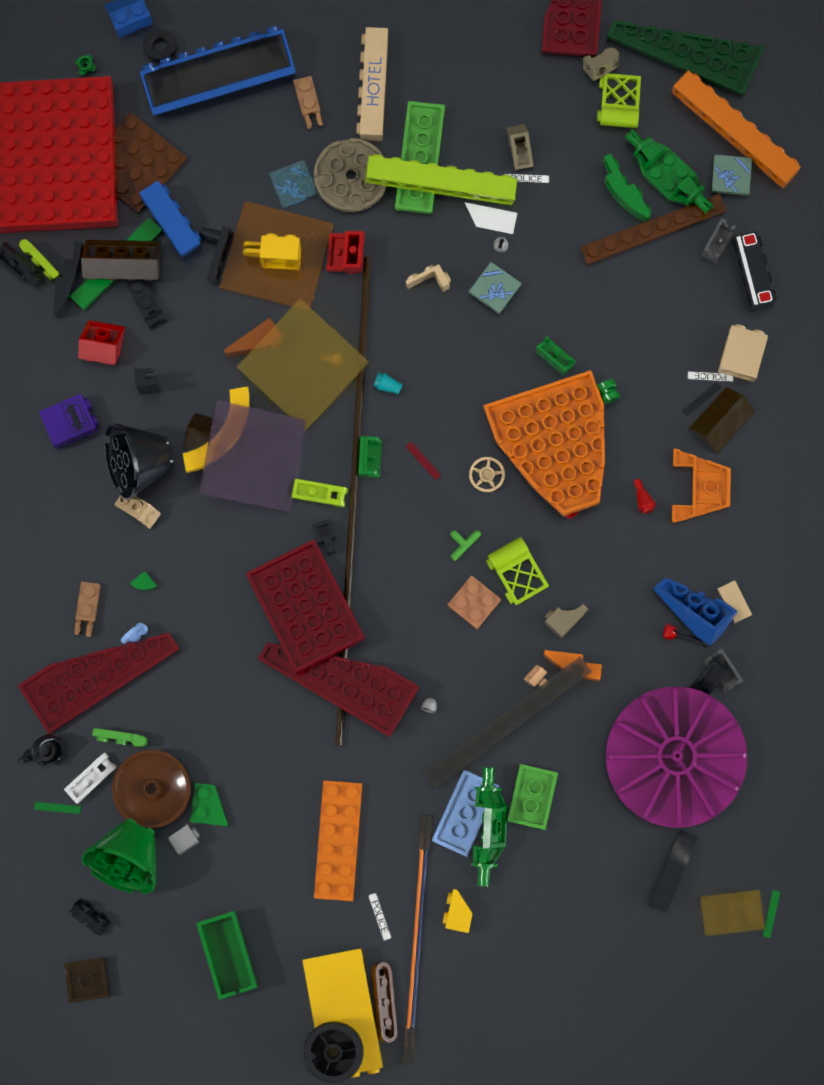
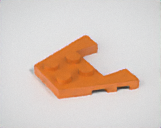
[671,449,731,523]

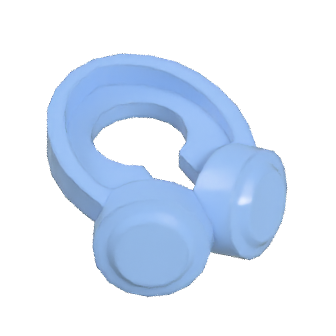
[120,623,148,644]

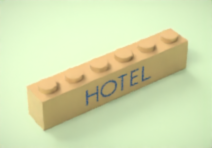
[356,27,388,141]

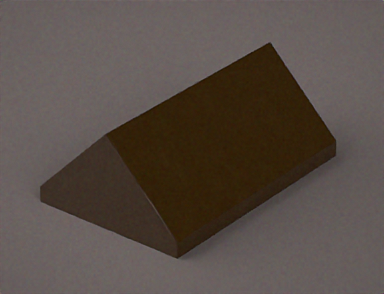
[689,387,755,454]
[183,413,249,466]

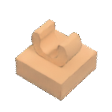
[524,665,549,688]

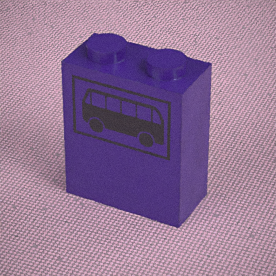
[39,394,99,449]

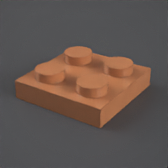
[447,575,501,630]

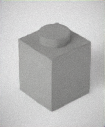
[168,825,200,855]

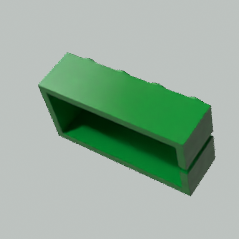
[196,911,258,1000]

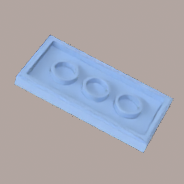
[431,770,499,857]

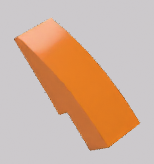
[543,650,602,682]

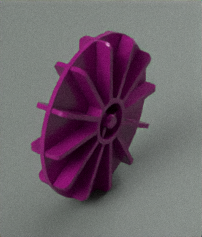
[606,687,747,828]

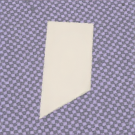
[465,202,517,234]

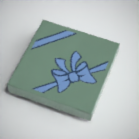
[711,155,752,196]
[469,262,521,314]

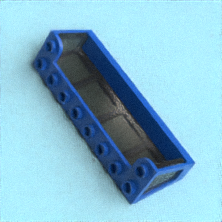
[139,25,296,115]

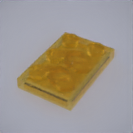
[700,890,765,936]

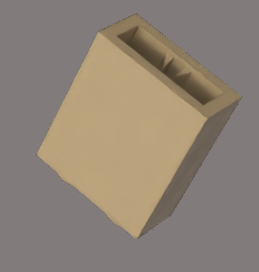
[718,324,768,382]

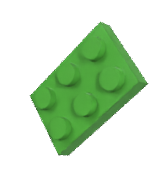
[507,764,558,830]

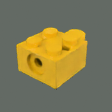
[243,233,301,270]

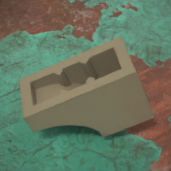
[506,124,533,170]
[544,604,588,639]

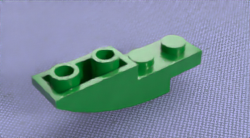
[603,153,651,222]

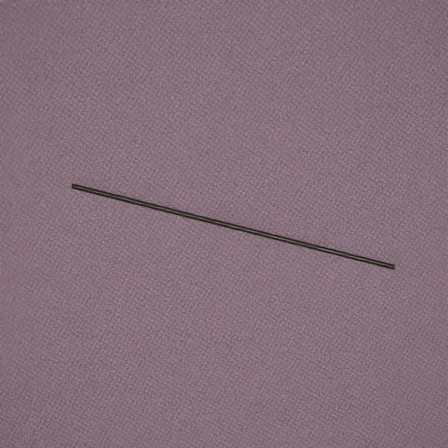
[335,257,372,746]

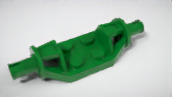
[625,129,714,214]
[471,767,508,886]

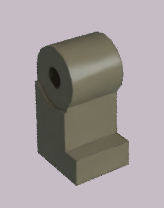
[583,48,619,81]

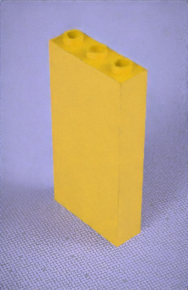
[303,948,383,1078]

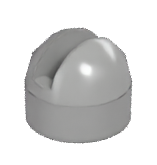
[494,237,509,253]
[420,698,437,713]

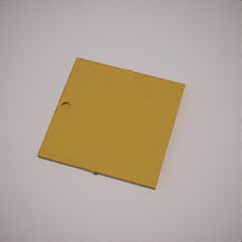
[237,299,369,431]

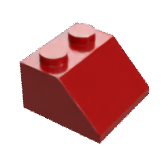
[78,320,125,365]

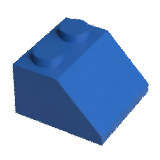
[104,0,153,38]

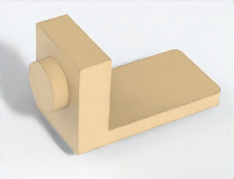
[406,264,451,292]
[115,496,161,529]

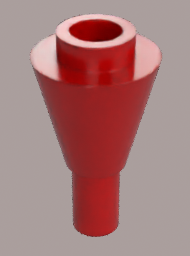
[633,479,657,514]

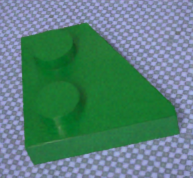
[190,783,228,827]

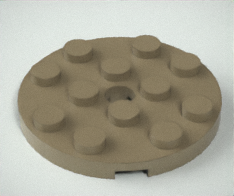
[314,138,387,212]

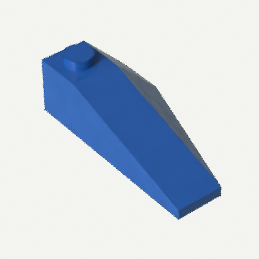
[653,578,738,645]

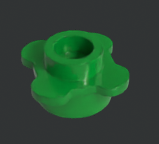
[75,55,96,76]

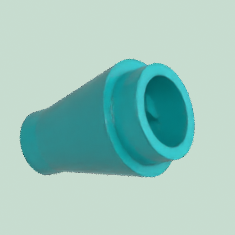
[373,372,403,394]

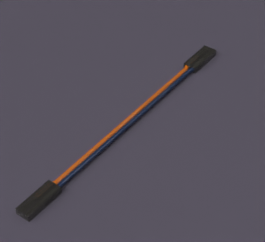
[401,815,433,1065]

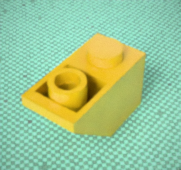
[442,889,472,933]

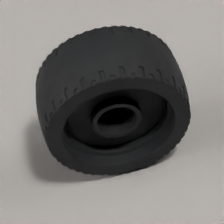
[303,1021,364,1083]

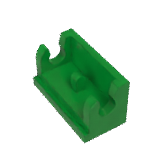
[535,336,576,376]
[358,436,382,478]

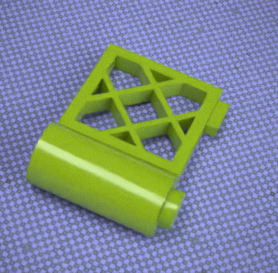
[597,73,641,128]
[486,537,549,606]

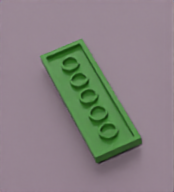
[395,101,445,214]

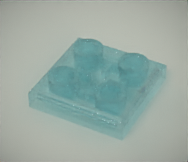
[269,160,317,208]

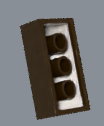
[81,240,161,281]

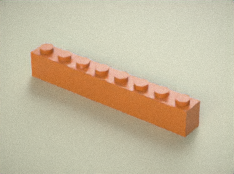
[671,70,801,189]

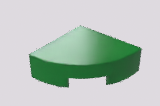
[130,571,157,590]

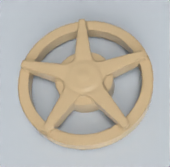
[469,457,505,493]

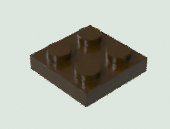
[64,957,109,1003]

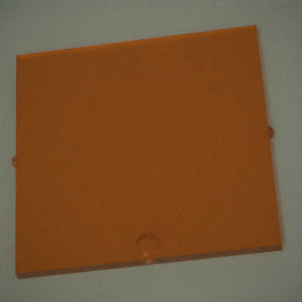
[220,201,334,311]

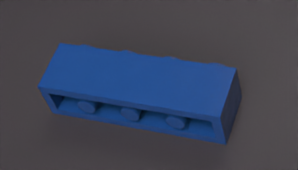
[139,181,201,258]

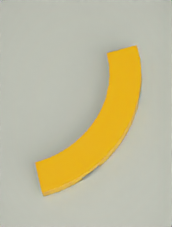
[183,386,249,473]

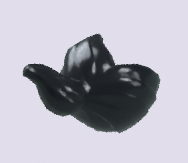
[18,734,66,767]

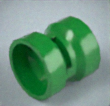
[597,379,620,404]

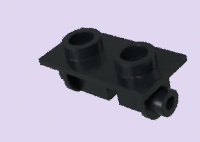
[70,898,111,936]

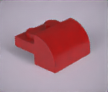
[326,231,365,274]

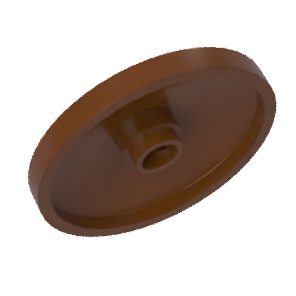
[112,750,191,829]

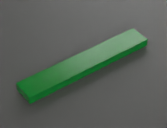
[70,218,163,310]

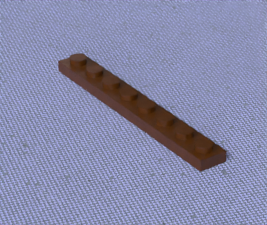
[580,194,727,266]

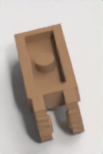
[293,76,323,129]
[74,582,101,637]

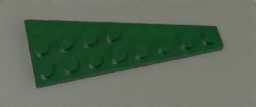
[607,20,765,96]

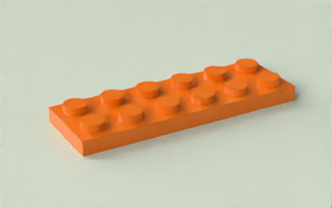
[314,781,362,901]

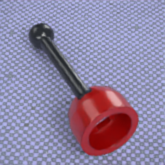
[662,623,708,647]

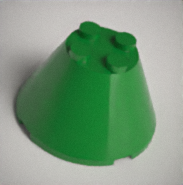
[82,819,156,894]

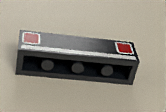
[732,231,777,312]

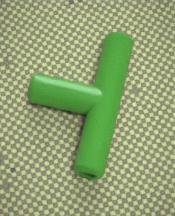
[450,530,481,561]

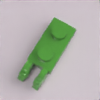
[92,728,148,748]

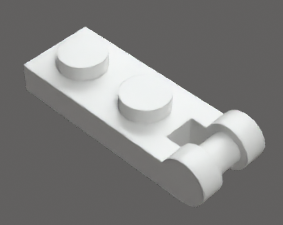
[64,753,118,804]

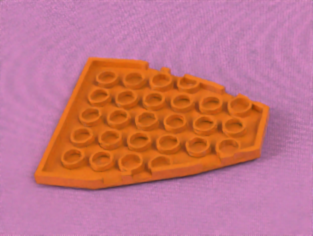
[483,370,605,516]

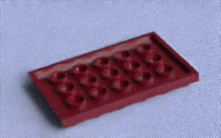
[245,539,365,674]

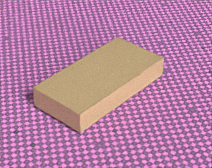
[717,581,752,624]

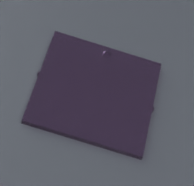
[199,400,306,512]

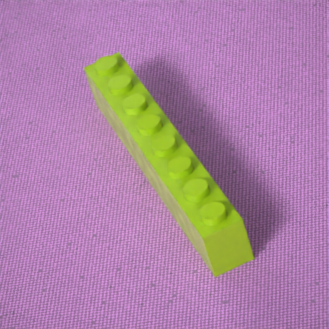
[364,154,517,206]

